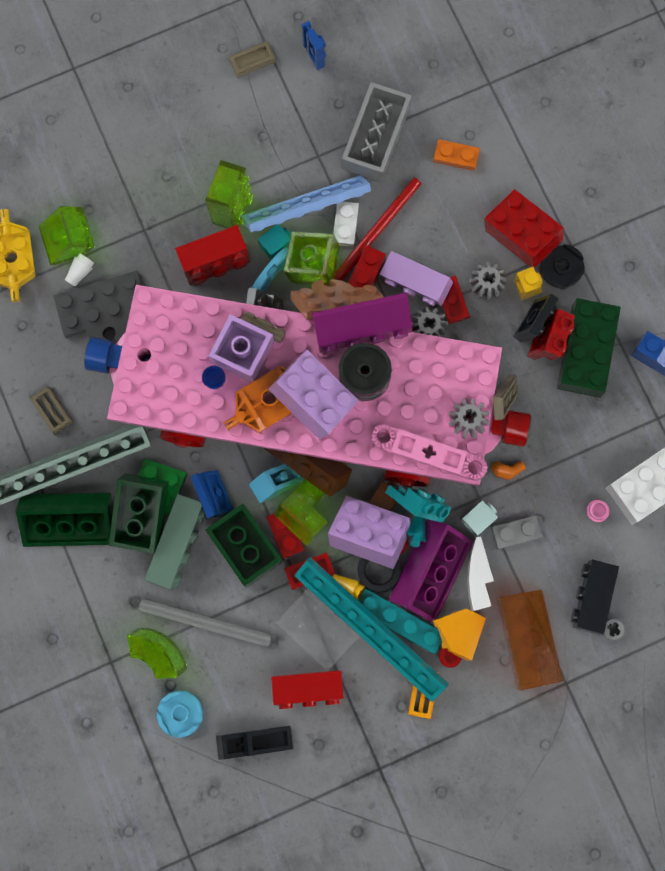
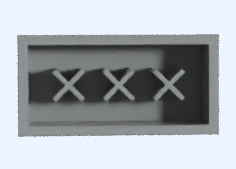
[342,82,412,182]

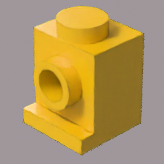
[514,267,543,300]

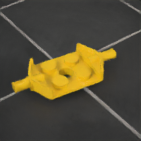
[0,209,36,302]

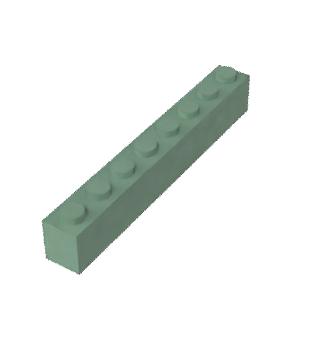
[0,425,151,505]

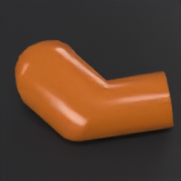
[491,460,526,480]

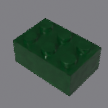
[109,473,169,554]
[205,504,283,588]

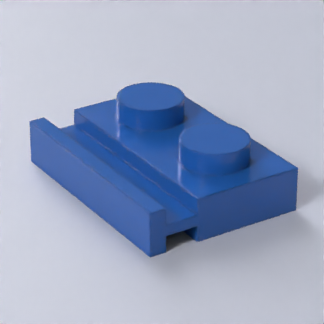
[302,21,326,70]
[191,470,234,519]

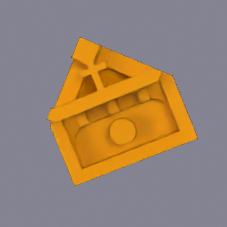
[433,609,486,661]

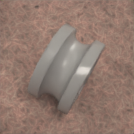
[603,619,624,640]

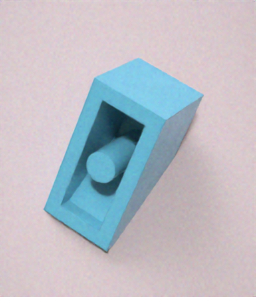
[249,464,304,503]

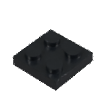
[513,294,558,342]

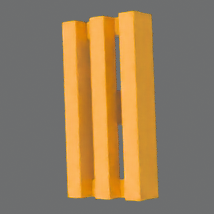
[408,672,439,719]

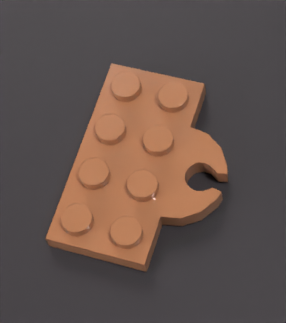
[291,279,384,320]

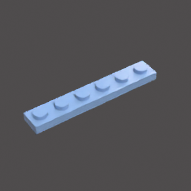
[242,175,371,232]

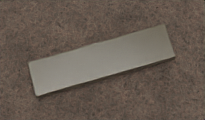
[493,374,518,420]

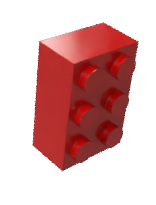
[484,189,564,268]
[175,225,250,285]

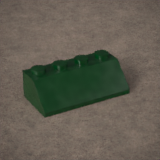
[16,492,114,547]

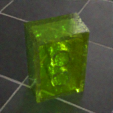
[205,160,253,228]

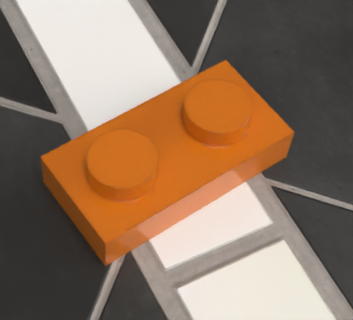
[433,139,480,171]

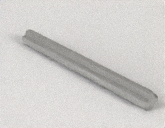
[139,599,271,647]

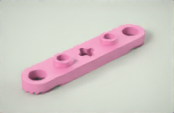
[371,424,487,481]

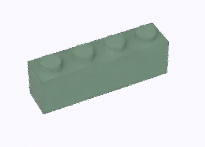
[145,494,206,591]

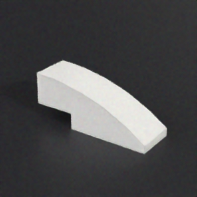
[467,536,494,611]

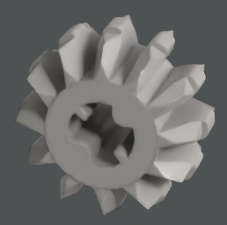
[469,261,507,300]
[411,306,448,337]
[449,398,490,439]

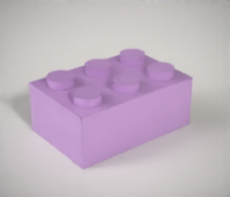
[268,350,359,440]
[328,496,410,569]

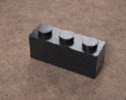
[571,559,619,635]

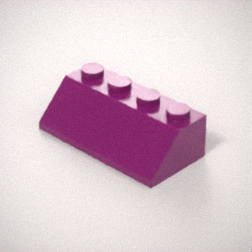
[312,292,412,354]
[389,519,474,623]

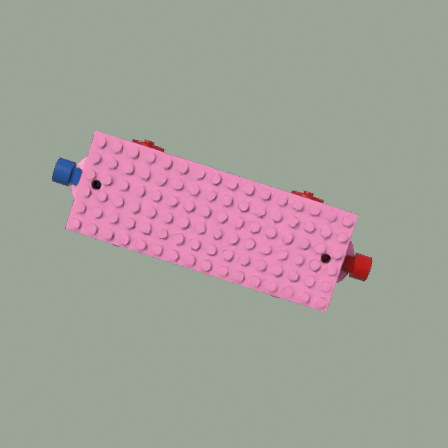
[84,285,531,488]

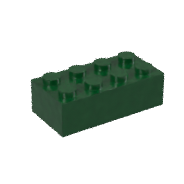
[557,298,621,398]

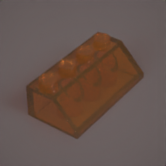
[497,590,563,691]

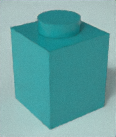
[258,224,293,260]

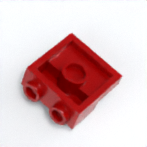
[527,309,575,360]

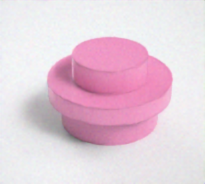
[586,500,610,522]

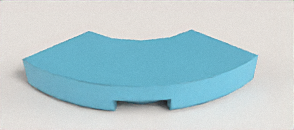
[252,246,292,293]

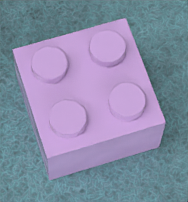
[208,314,275,382]

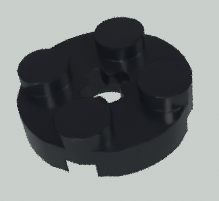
[540,244,585,290]

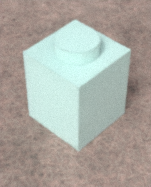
[461,500,498,538]

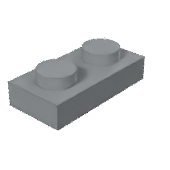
[491,516,542,550]

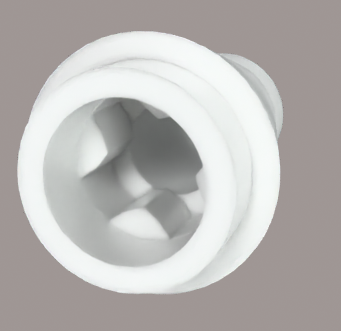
[65,253,94,287]

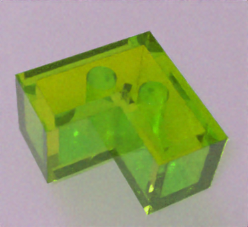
[275,480,328,546]

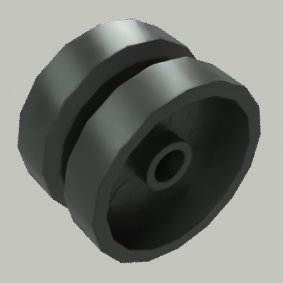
[339,343,392,402]

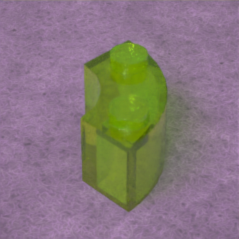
[127,628,187,679]

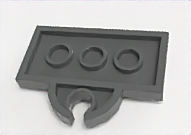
[53,271,142,342]

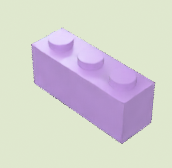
[379,251,453,306]

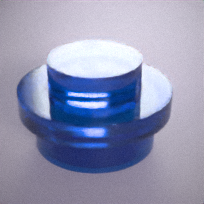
[202,366,226,389]

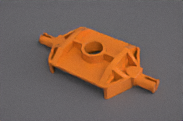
[223,366,292,434]

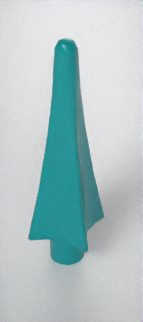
[407,516,426,547]

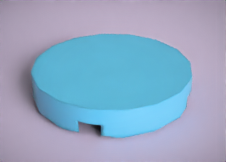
[156,690,204,738]

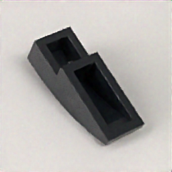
[216,726,293,760]

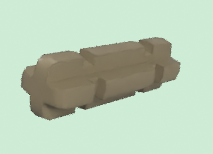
[242,312,286,343]

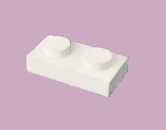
[332,201,359,247]

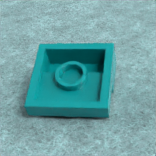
[385,485,451,523]

